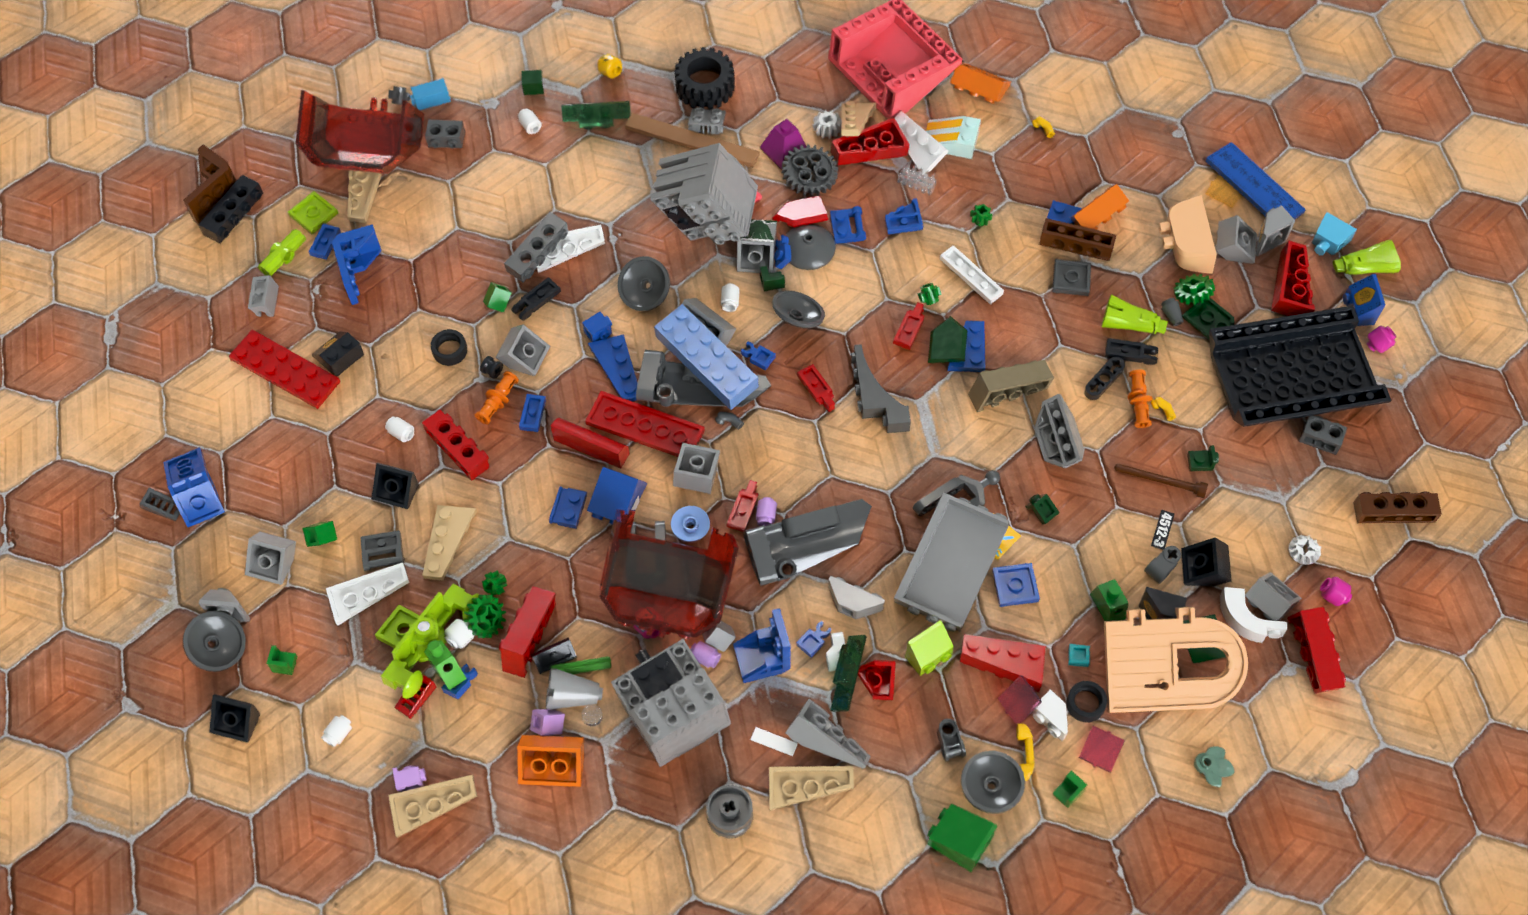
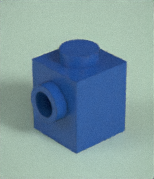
[582,312,612,342]

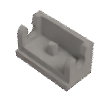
[248,275,279,317]

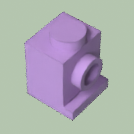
[392,766,427,793]

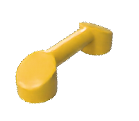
[1016,724,1035,781]

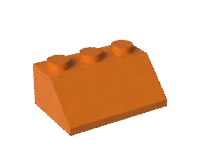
[950,63,1011,103]
[517,735,584,787]

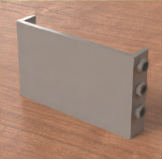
[894,492,1009,632]

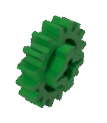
[1174,274,1215,305]
[464,595,506,638]

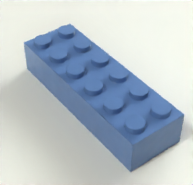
[654,304,759,410]

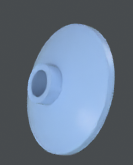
[671,506,710,542]

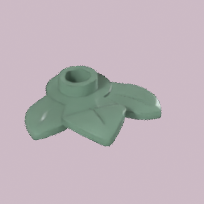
[1194,747,1235,787]

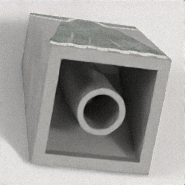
[737,219,777,273]

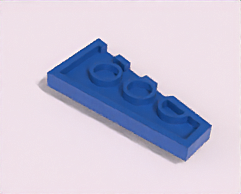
[588,334,638,402]

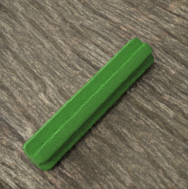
[551,656,611,674]

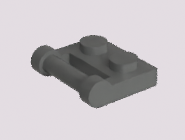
[361,530,404,571]

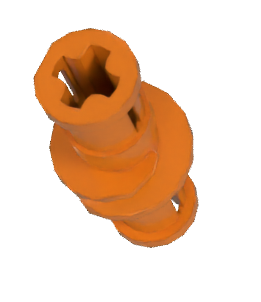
[1128,369,1153,428]
[475,371,519,425]

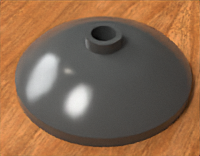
[785,224,836,270]
[618,256,670,311]
[772,291,825,328]
[183,611,246,672]
[961,751,1025,814]

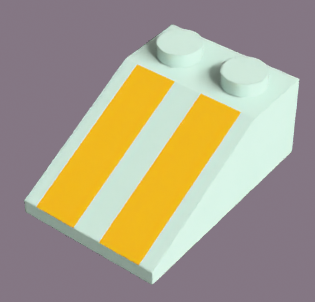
[926,116,981,159]

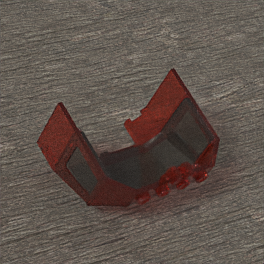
[295,90,424,174]
[599,509,739,639]

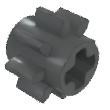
[388,86,410,105]

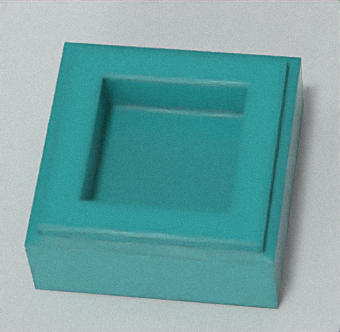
[1068,644,1090,667]

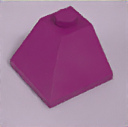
[760,119,807,170]

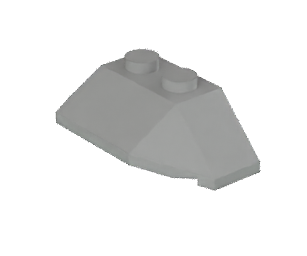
[1034,394,1085,468]

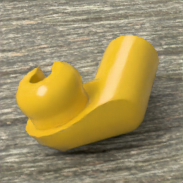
[1032,116,1055,138]
[1151,397,1176,421]

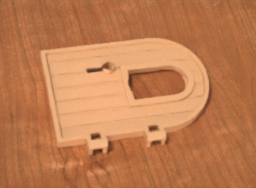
[1104,607,1248,713]

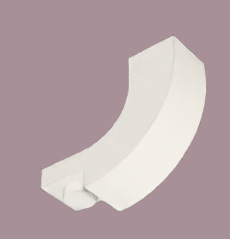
[1220,587,1287,643]

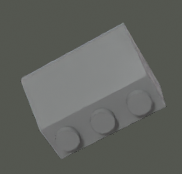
[682,298,736,346]

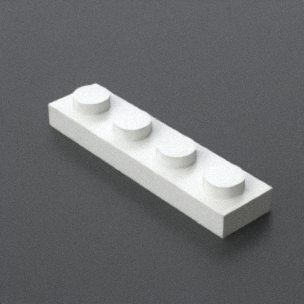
[940,246,1004,304]

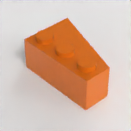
[1070,184,1129,230]

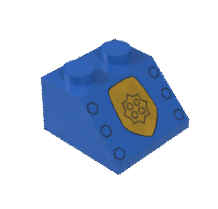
[1343,274,1386,326]

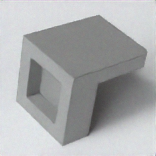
[701,617,736,652]

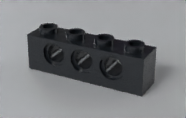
[198,175,264,243]

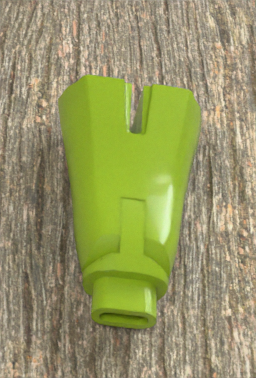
[1333,240,1401,275]
[1102,294,1168,334]

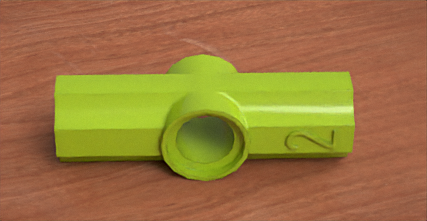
[258,229,306,276]

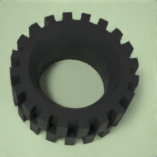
[674,47,735,110]

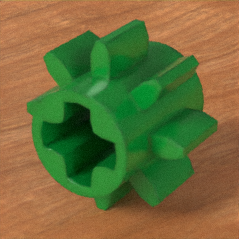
[970,204,993,227]
[918,283,942,305]
[482,570,508,596]

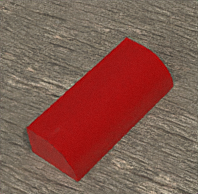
[551,417,630,469]

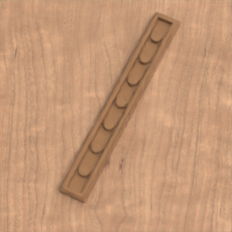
[625,113,759,168]

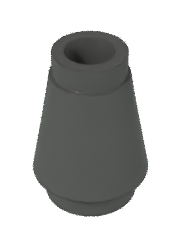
[1161,298,1184,326]

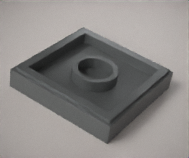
[1052,259,1091,296]

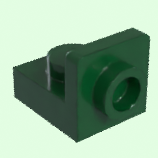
[1187,445,1219,471]
[1025,494,1060,525]

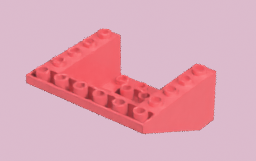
[828,0,962,120]

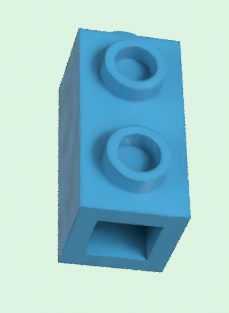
[410,78,451,111]

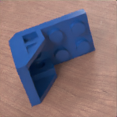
[332,224,382,305]
[163,447,225,527]
[733,608,791,683]

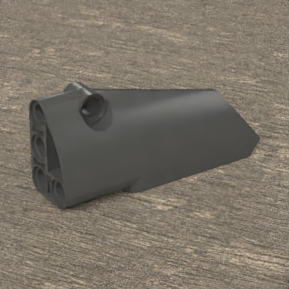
[636,350,771,407]
[743,499,872,586]

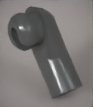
[715,411,744,430]

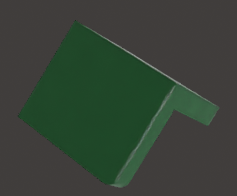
[522,70,544,95]
[760,266,785,292]

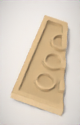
[841,101,876,136]
[348,159,384,223]
[422,505,477,580]
[769,766,854,811]
[388,775,477,838]

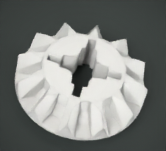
[1289,534,1321,565]

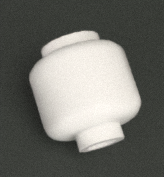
[444,619,475,649]

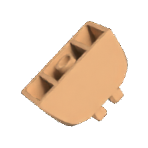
[1159,195,1217,274]

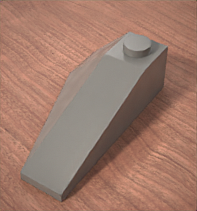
[785,699,871,769]

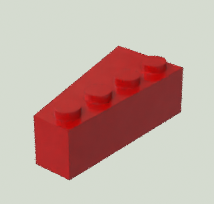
[830,118,910,166]

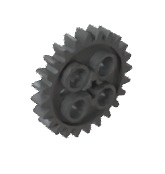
[781,144,838,197]

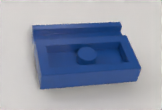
[549,486,587,529]

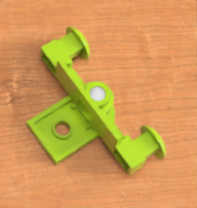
[375,584,480,699]

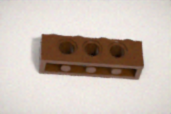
[1039,218,1117,262]
[1353,491,1442,523]

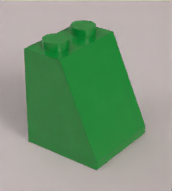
[927,804,998,872]

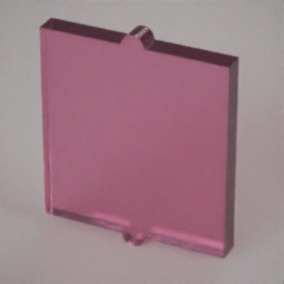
[998,675,1042,724]
[1079,726,1125,773]

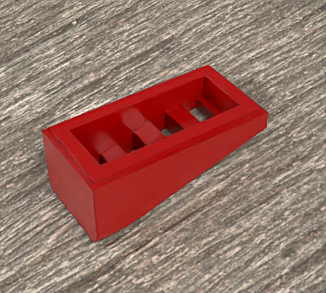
[394,674,437,719]

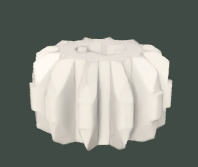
[813,110,842,139]

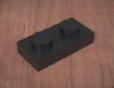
[531,638,577,674]

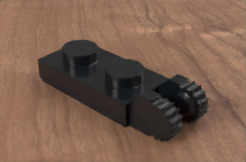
[512,277,561,320]
[1105,338,1158,365]

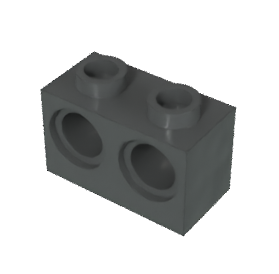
[425,120,465,149]
[1299,415,1347,455]

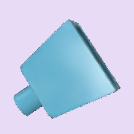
[1312,212,1357,255]

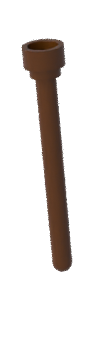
[1114,464,1208,498]

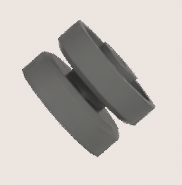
[706,784,753,839]

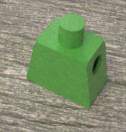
[424,640,467,690]

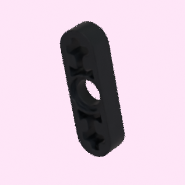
[1084,357,1125,400]

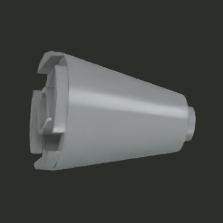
[546,668,603,710]

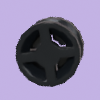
[480,356,503,379]

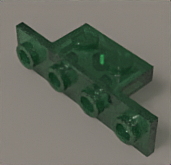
[561,101,631,129]
[830,635,867,712]

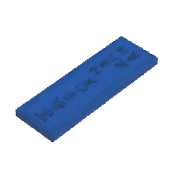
[1205,142,1306,220]

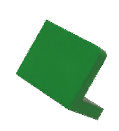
[483,282,512,312]
[302,521,337,547]
[266,645,298,675]
[1053,770,1088,808]

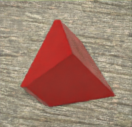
[854,660,896,700]

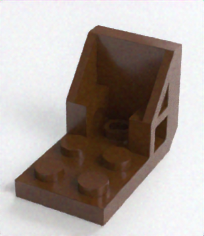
[183,145,236,224]

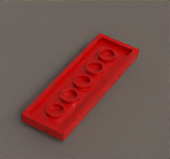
[229,329,341,409]
[585,391,705,457]

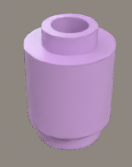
[756,497,777,526]
[690,641,721,668]

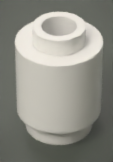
[518,109,542,134]
[721,283,740,312]
[385,416,414,442]
[321,715,352,747]

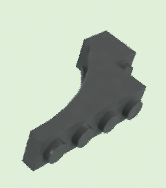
[851,344,911,433]

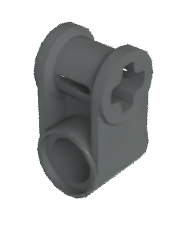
[1144,546,1181,584]
[937,719,966,762]

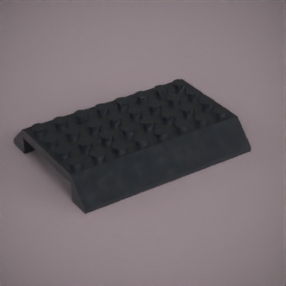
[1209,306,1392,427]

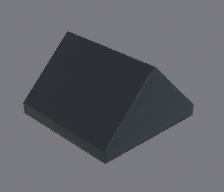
[371,463,419,509]
[209,694,261,743]

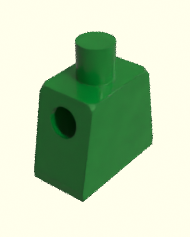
[1090,579,1129,621]

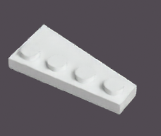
[895,111,948,177]
[534,225,605,273]
[326,562,409,626]

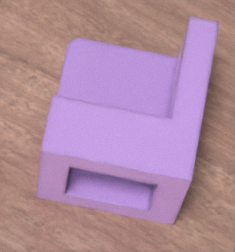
[530,709,565,736]

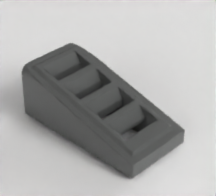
[139,488,180,521]

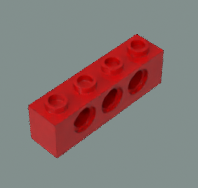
[422,409,490,481]

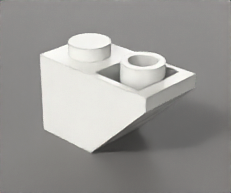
[1031,690,1068,741]

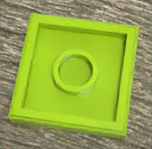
[288,191,339,235]

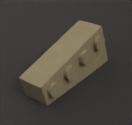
[968,360,1054,412]

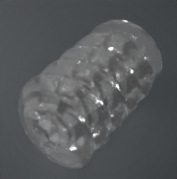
[897,163,937,196]

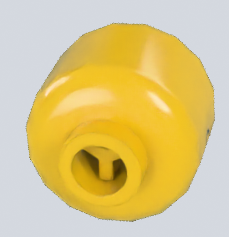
[597,53,622,79]

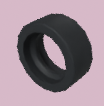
[430,329,468,366]
[1066,681,1108,723]

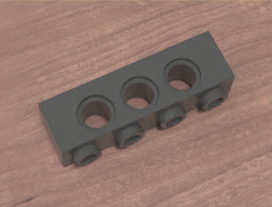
[504,211,568,282]

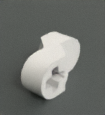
[826,632,845,672]

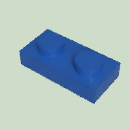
[309,224,341,260]
[519,394,546,432]

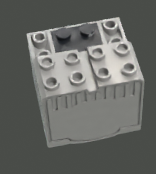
[650,143,758,245]
[611,639,731,767]

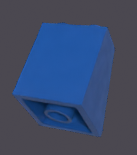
[587,467,647,527]

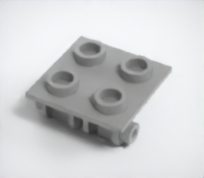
[688,107,726,135]

